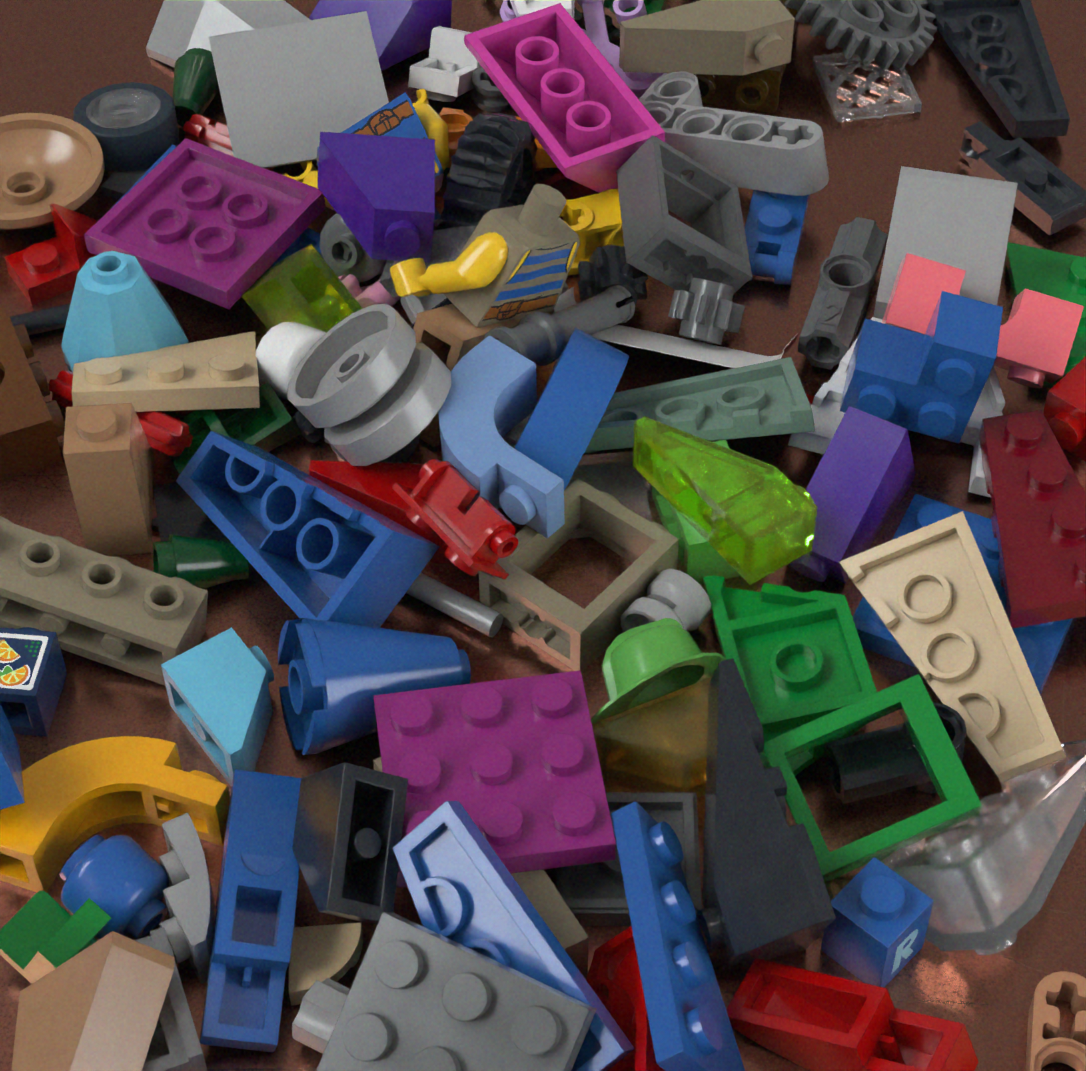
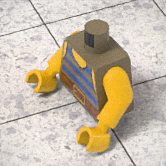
[390,184,580,328]

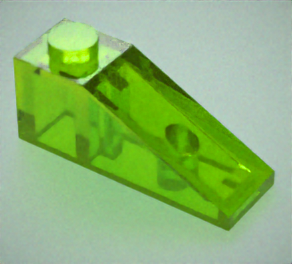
[633,417,818,585]

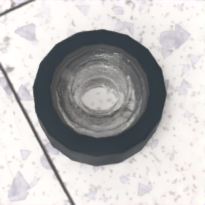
[73,82,180,172]

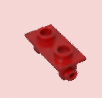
[392,459,518,579]

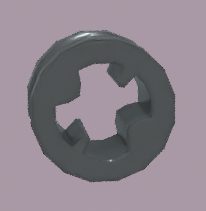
[472,66,513,112]

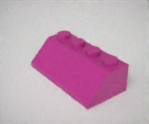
[464,3,665,193]

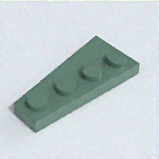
[584,357,815,453]

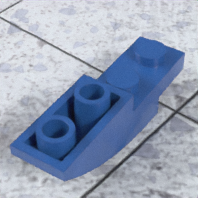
[199,769,301,1053]

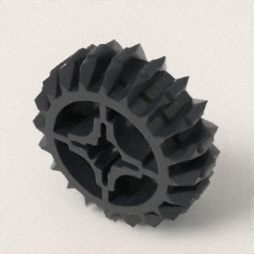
[441,113,538,247]

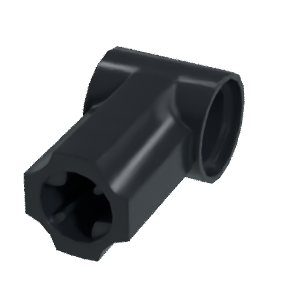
[824,703,967,804]

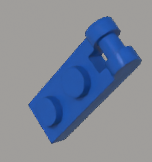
[745,190,810,286]

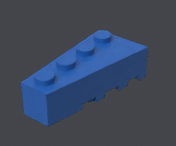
[176,431,440,628]

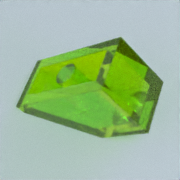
[242,244,363,333]

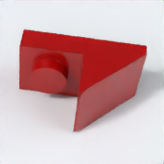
[5,203,98,306]

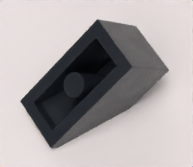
[292,762,408,925]

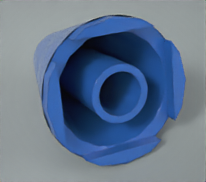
[278,618,471,755]

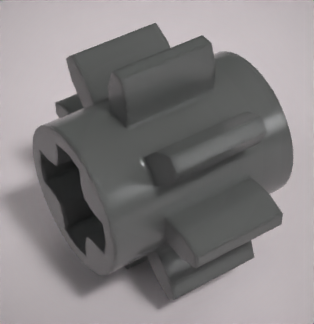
[668,278,745,345]

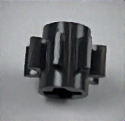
[578,245,648,308]

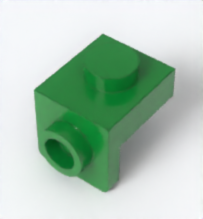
[0,891,111,984]

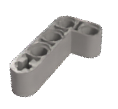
[639,72,829,196]

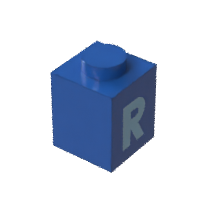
[821,857,934,988]

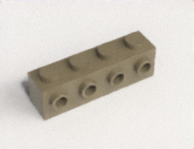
[0,516,208,686]

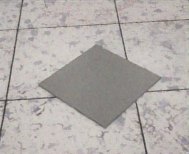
[208,11,389,169]

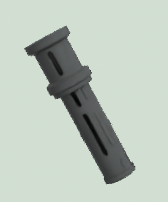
[482,285,635,366]

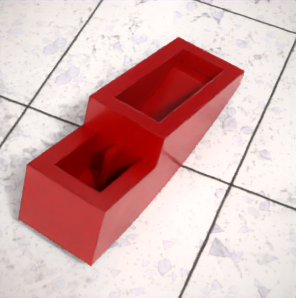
[726,958,978,1071]

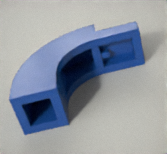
[513,327,629,490]

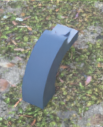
[438,335,565,539]

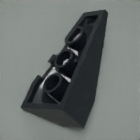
[697,658,836,971]

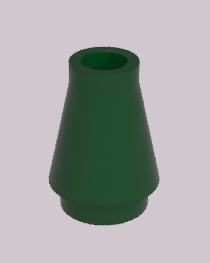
[172,48,219,127]
[152,534,249,589]

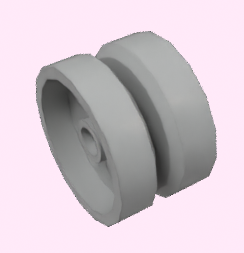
[287,303,451,466]

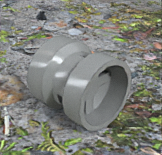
[621,569,711,632]

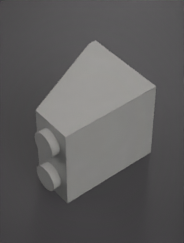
[874,166,1018,319]

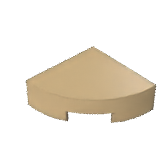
[289,922,363,1006]

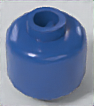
[60,835,169,940]

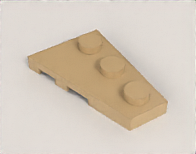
[72,331,260,412]

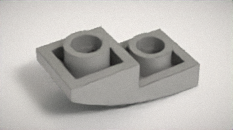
[158,813,217,984]

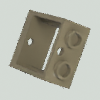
[479,478,679,673]

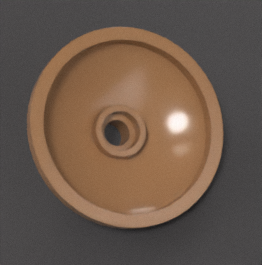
[0,113,105,230]

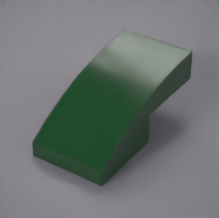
[169,382,301,474]

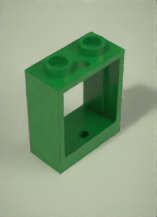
[763,674,982,883]

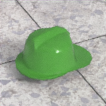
[591,618,726,739]

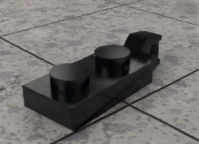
[959,121,1086,236]

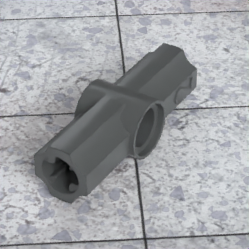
[798,217,888,370]

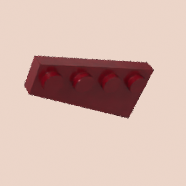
[979,410,1086,628]

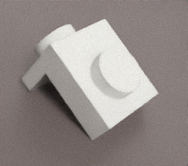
[408,26,480,102]

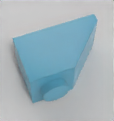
[161,627,274,787]

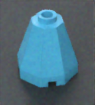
[61,251,189,372]

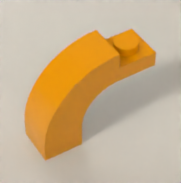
[0,736,230,893]

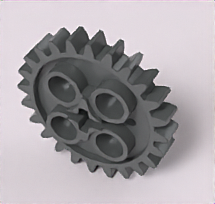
[784,0,937,70]

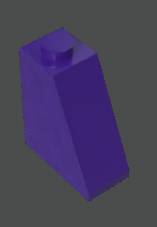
[318,132,435,263]
[781,406,916,584]

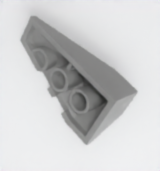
[146,0,310,68]

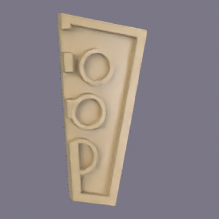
[839,511,1066,782]

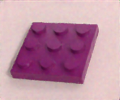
[84,138,326,309]
[373,670,616,888]

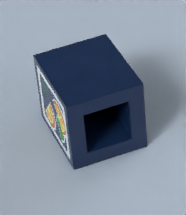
[0,627,67,737]

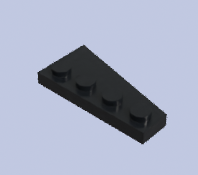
[925,0,1070,139]

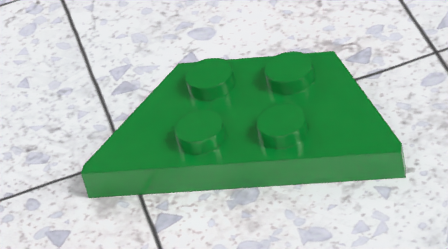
[703,575,877,776]

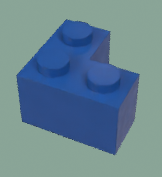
[840,291,1003,444]

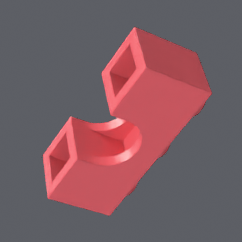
[882,253,1084,388]

